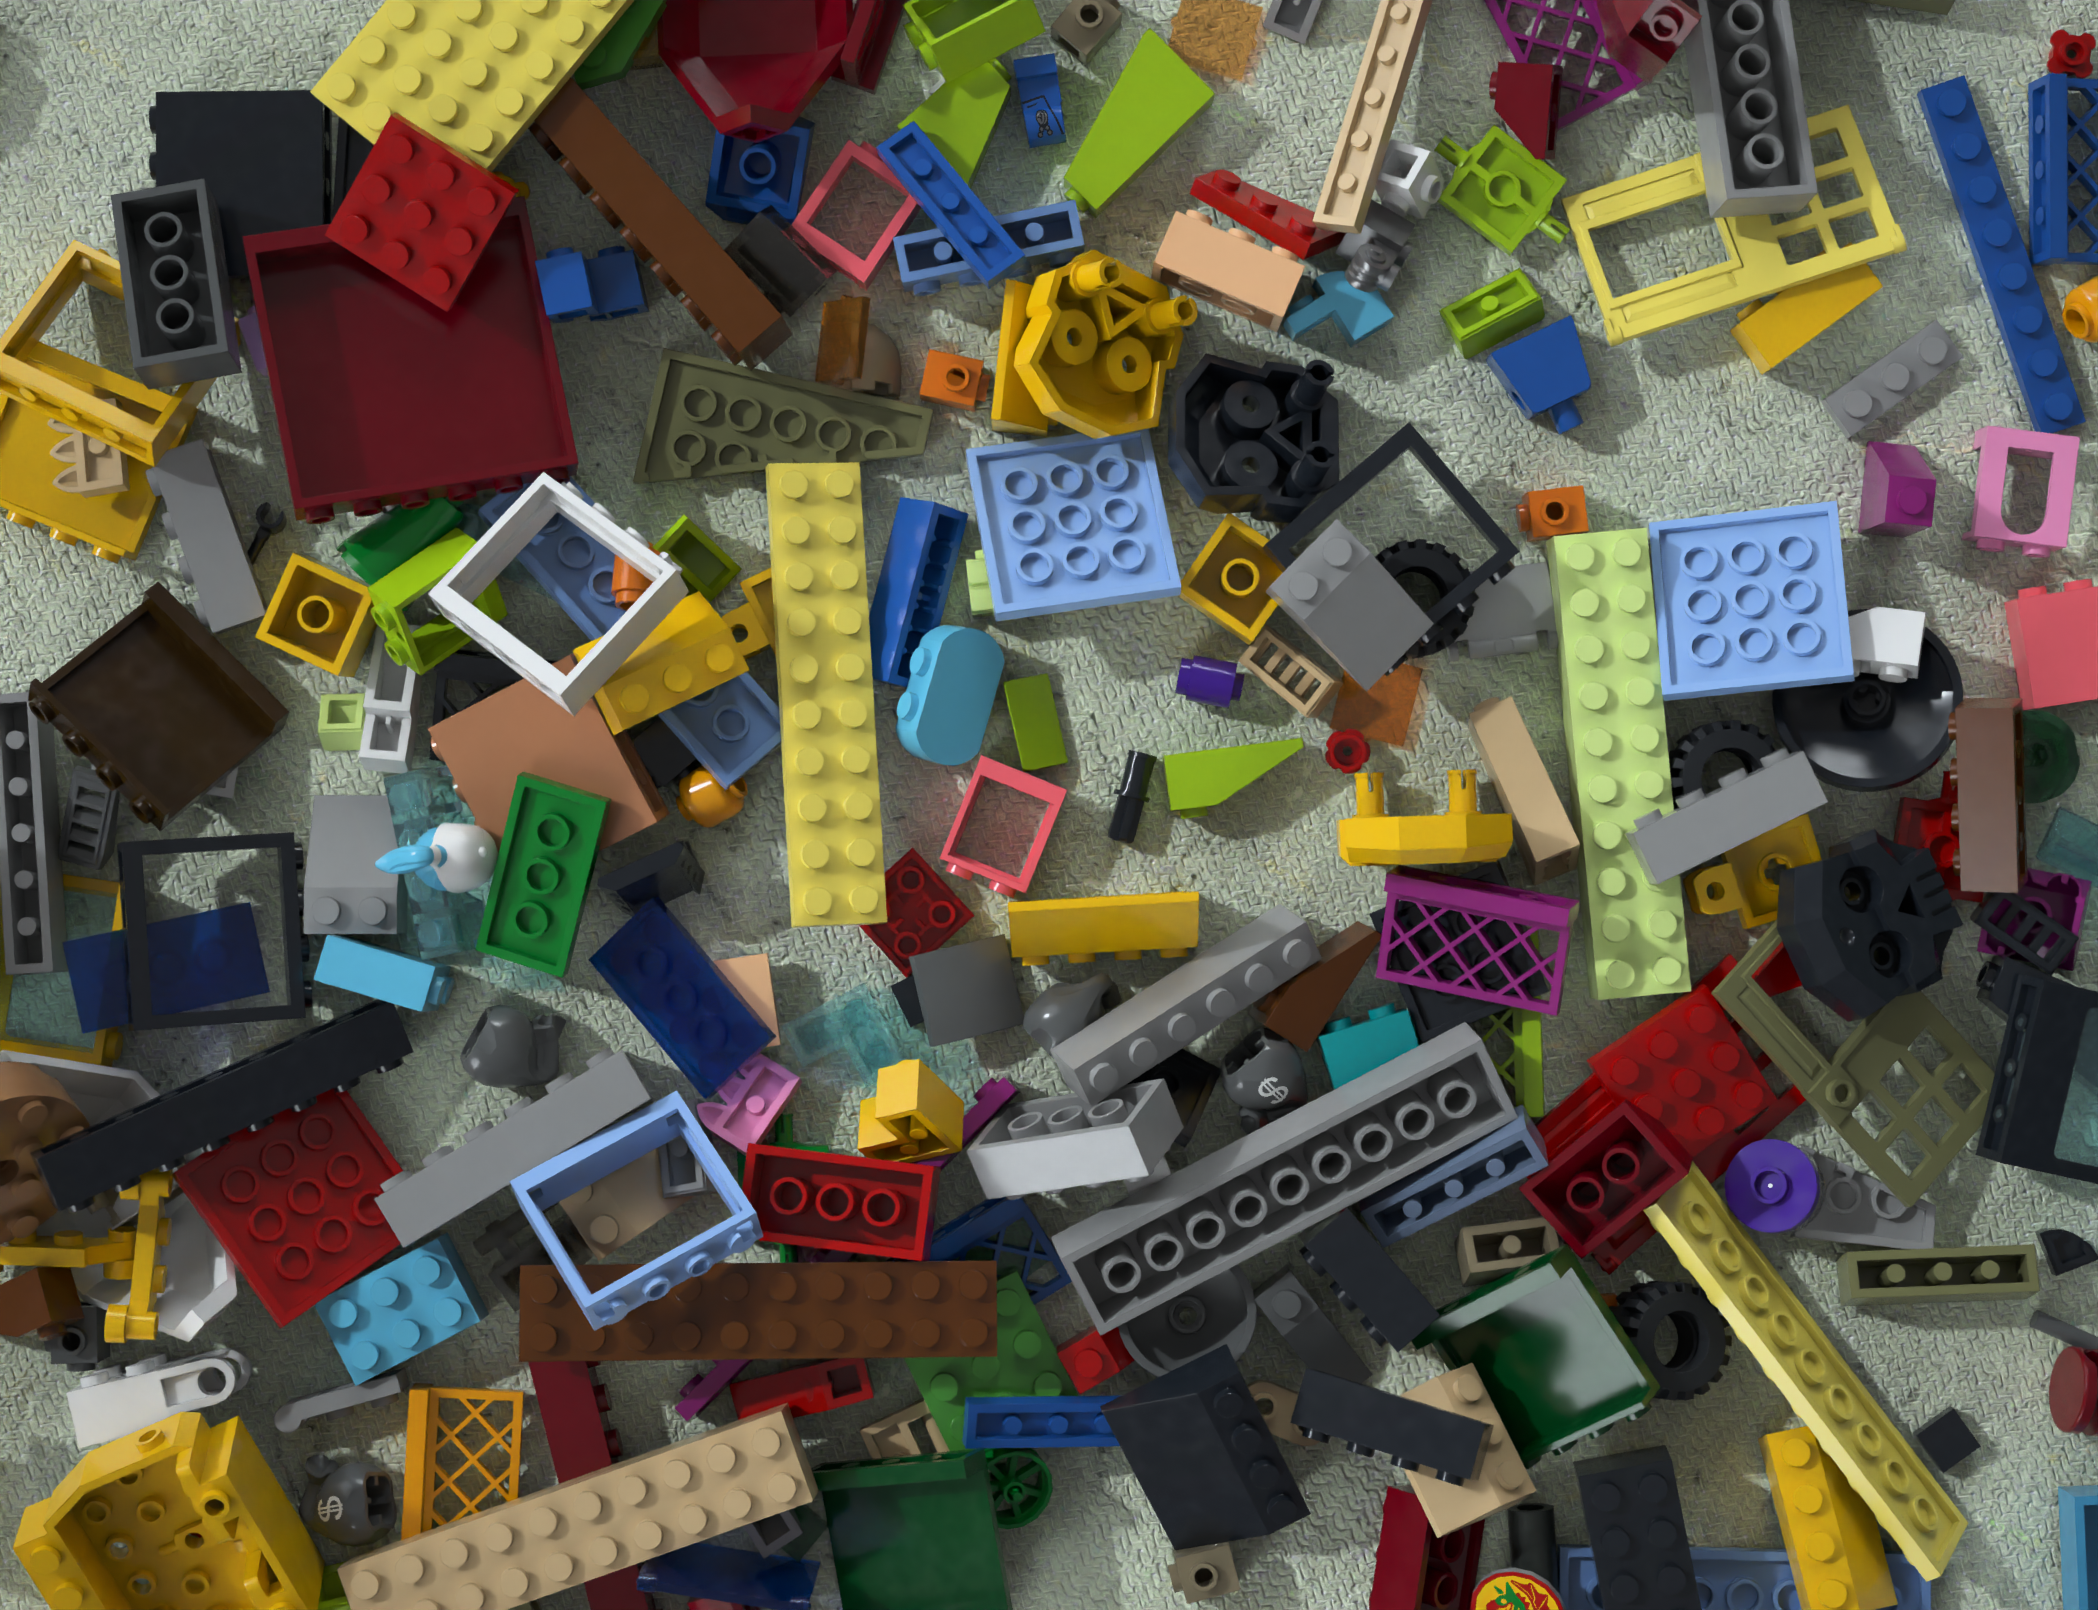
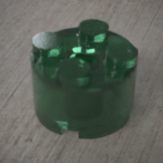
[2023,710,2080,804]

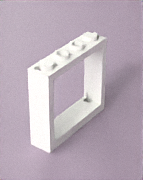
[428,472,689,716]

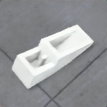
[359,624,422,774]

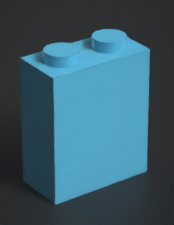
[313,935,454,1012]

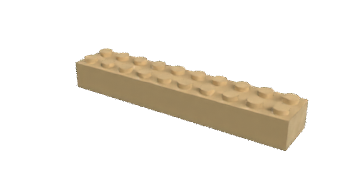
[337,1403,819,1610]

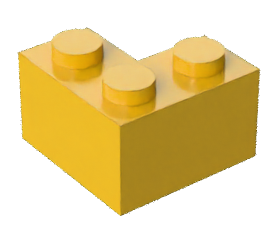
[857,1059,964,1163]

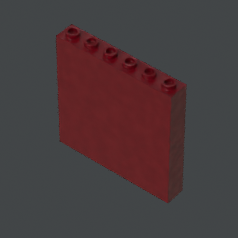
[242,196,579,524]

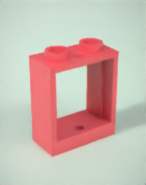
[787,140,921,291]
[940,755,1067,898]

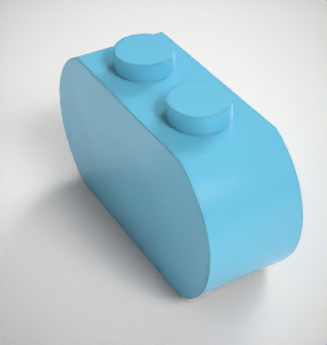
[895,625,1005,766]

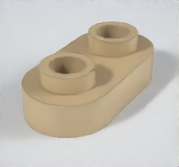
[1248,1379,1320,1446]

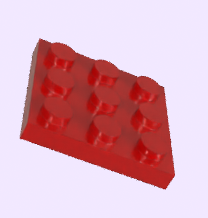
[325,112,519,312]
[1586,983,1777,1157]

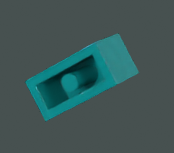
[1316,1003,1419,1090]

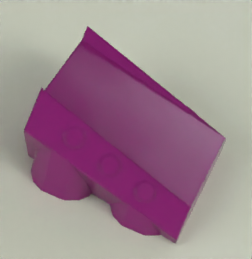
[1977,868,2092,971]

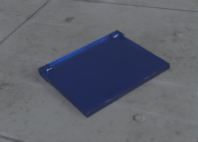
[636,1543,821,1610]

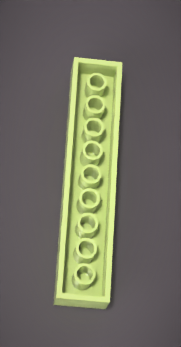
[1546,528,1691,1000]

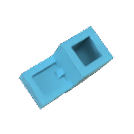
[1283,271,1394,347]

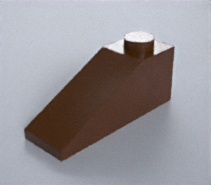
[1248,921,1382,1052]
[0,1266,85,1341]

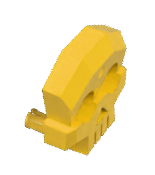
[1014,249,1198,439]
[1336,769,1513,866]

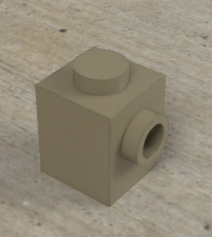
[1051,0,1122,66]
[1168,1542,1241,1604]

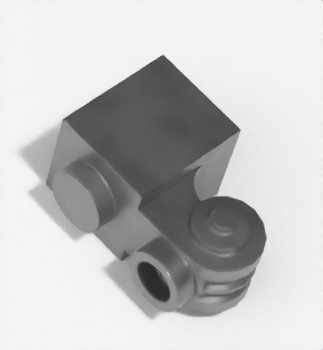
[1335,199,1415,292]

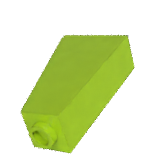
[1064,28,1215,219]

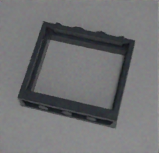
[1262,422,1520,676]
[117,832,312,1031]

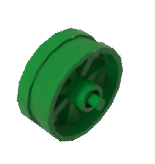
[979,1448,1053,1530]

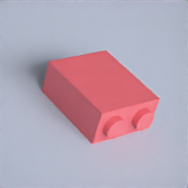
[2004,578,2098,711]

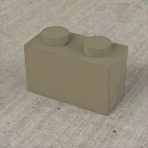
[1454,1217,1559,1287]

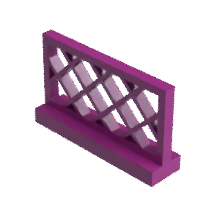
[1484,0,1653,131]
[1376,865,1580,1016]

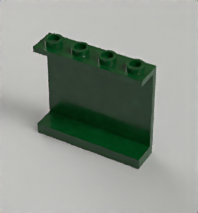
[811,1448,1013,1610]

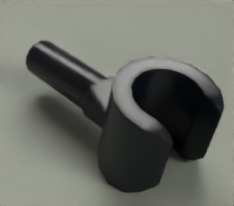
[247,502,287,565]

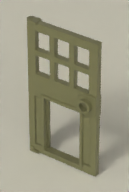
[1711,920,1995,1207]

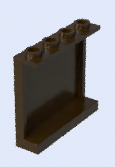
[28,581,289,831]

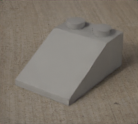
[1266,519,1434,692]
[304,795,408,934]

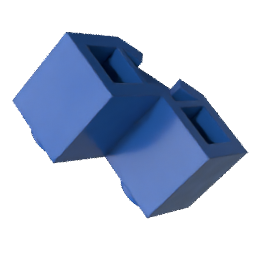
[535,246,649,323]

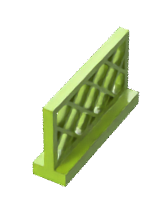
[1481,929,1545,1117]

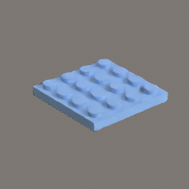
[966,428,1181,622]
[1649,501,1855,701]

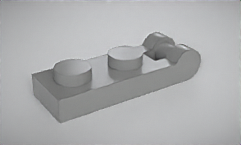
[274,1367,410,1433]

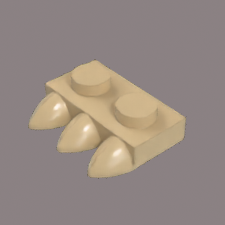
[47,398,130,498]

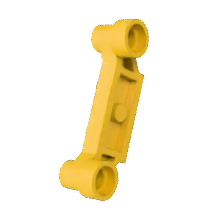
[104,1168,173,1344]
[0,1226,137,1280]

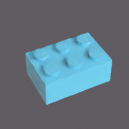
[314,1232,489,1386]

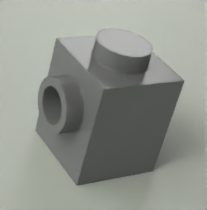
[44,1302,110,1372]

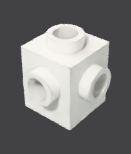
[1375,139,1445,219]

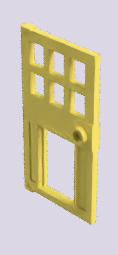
[1561,105,1907,347]

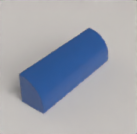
[869,497,969,689]

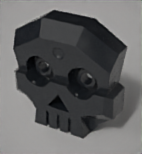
[1168,353,1340,524]
[1777,829,1963,1022]

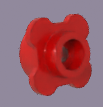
[2046,30,2096,79]

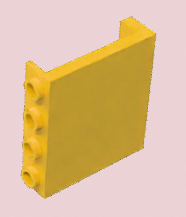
[0,341,198,564]

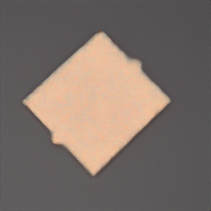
[1168,0,1263,81]
[815,295,871,386]
[1329,663,1423,747]

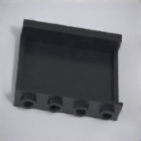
[149,90,333,279]

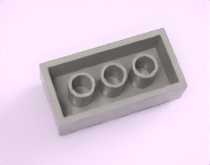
[966,1078,1184,1200]

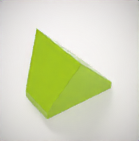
[653,514,742,602]

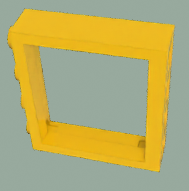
[0,240,241,467]

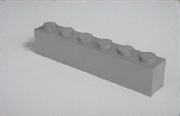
[0,692,69,975]
[1050,904,1322,1107]

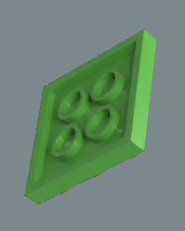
[904,1268,1078,1451]

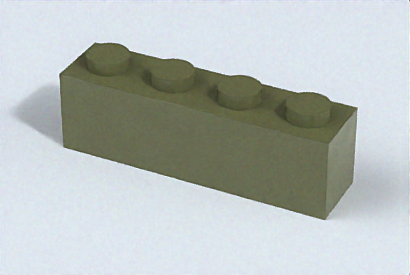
[1836,1244,2040,1307]

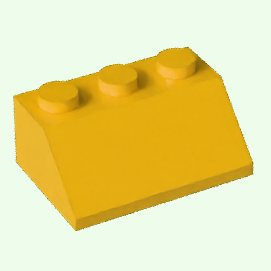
[991,279,1058,437]
[572,591,749,735]

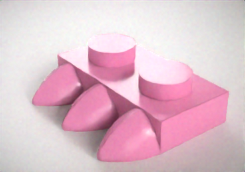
[696,1050,802,1156]

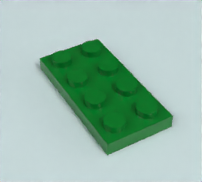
[475,772,612,978]

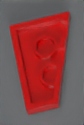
[1189,169,1346,260]

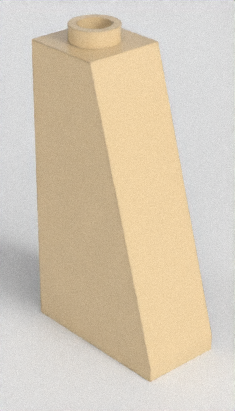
[1468,696,1580,886]

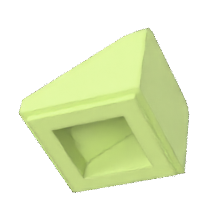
[318,693,366,751]

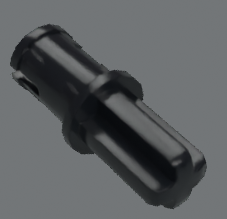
[1108,750,1157,843]

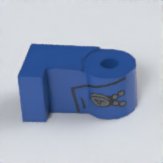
[1013,53,1066,148]

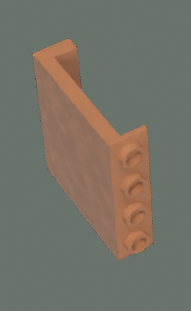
[428,653,670,854]

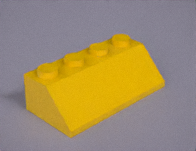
[1758,1426,1898,1610]

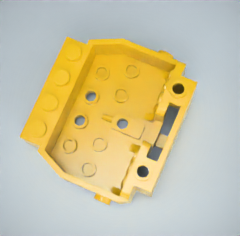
[12,1412,325,1610]

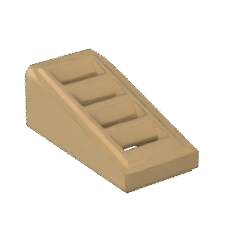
[1238,625,1343,718]

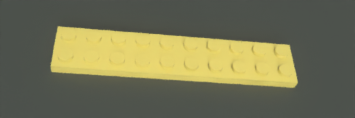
[765,462,887,928]
[1643,1161,1968,1582]

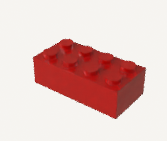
[742,1143,941,1261]

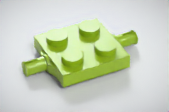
[1434,125,1570,256]

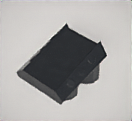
[597,840,705,922]

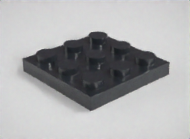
[1369,861,1551,1043]

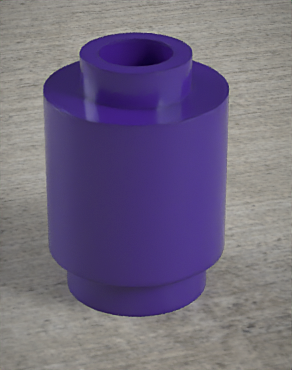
[1175,655,1245,709]

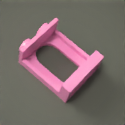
[1962,425,2080,558]

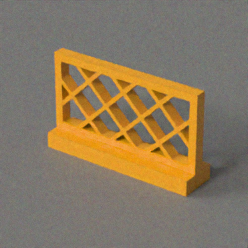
[401,1383,525,1540]

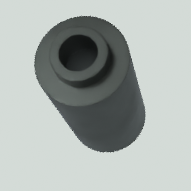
[1507,1503,1559,1593]

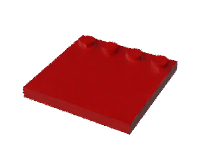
[172,1089,403,1329]

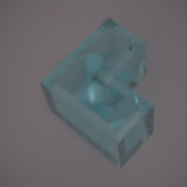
[781,982,908,1087]

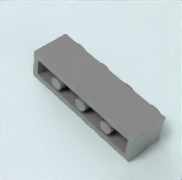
[146,439,268,634]
[1625,747,1828,884]

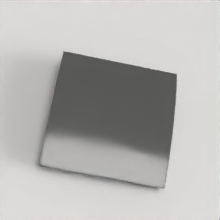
[909,934,1024,1047]

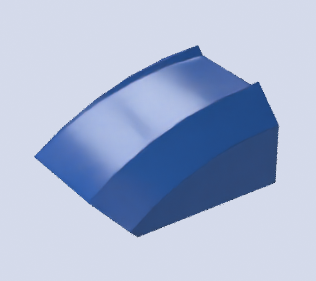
[705,116,815,231]

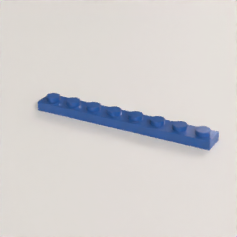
[1917,75,2086,434]

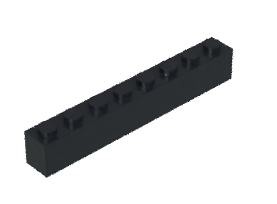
[30,999,414,1213]

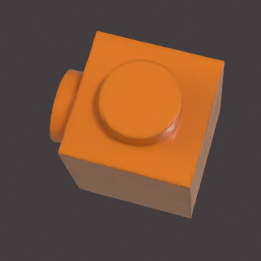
[919,349,991,412]
[1516,485,1589,542]

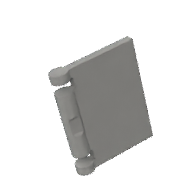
[1440,562,1558,662]

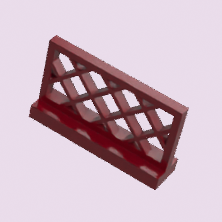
[831,0,908,95]

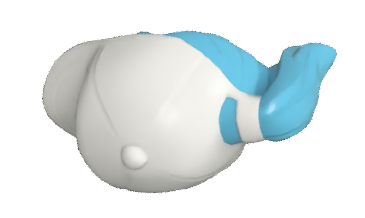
[375,823,498,893]

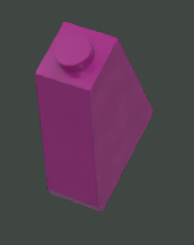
[1858,441,1936,538]

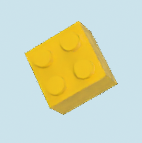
[1178,513,1282,645]
[255,553,377,678]

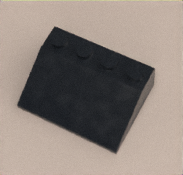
[1100,1344,1311,1550]

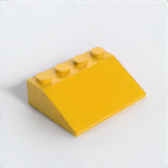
[1008,891,1199,966]

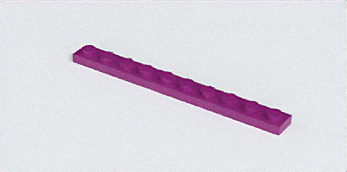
[675,1077,1021,1421]

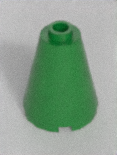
[336,496,465,612]

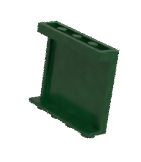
[1411,1244,1661,1470]

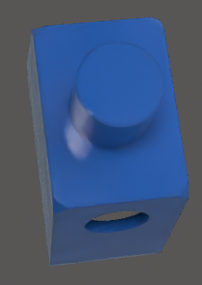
[1486,315,1592,435]

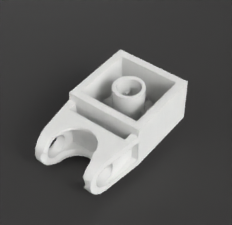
[66,1348,252,1448]

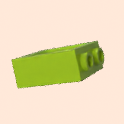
[903,0,1046,83]
[367,527,508,676]

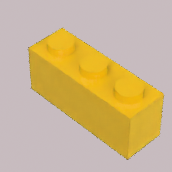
[1730,242,1883,375]

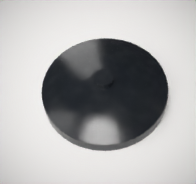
[1772,609,1963,792]

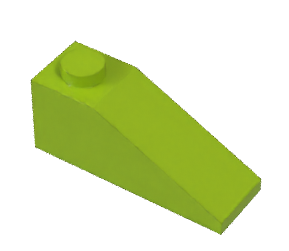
[1163,738,1304,819]

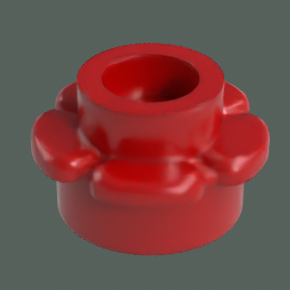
[1325,728,1371,774]

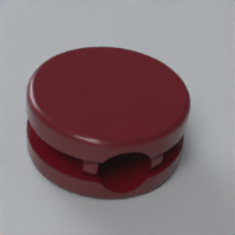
[2049,1346,2098,1437]

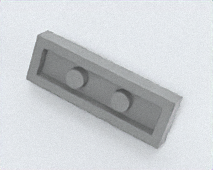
[1820,319,1963,438]

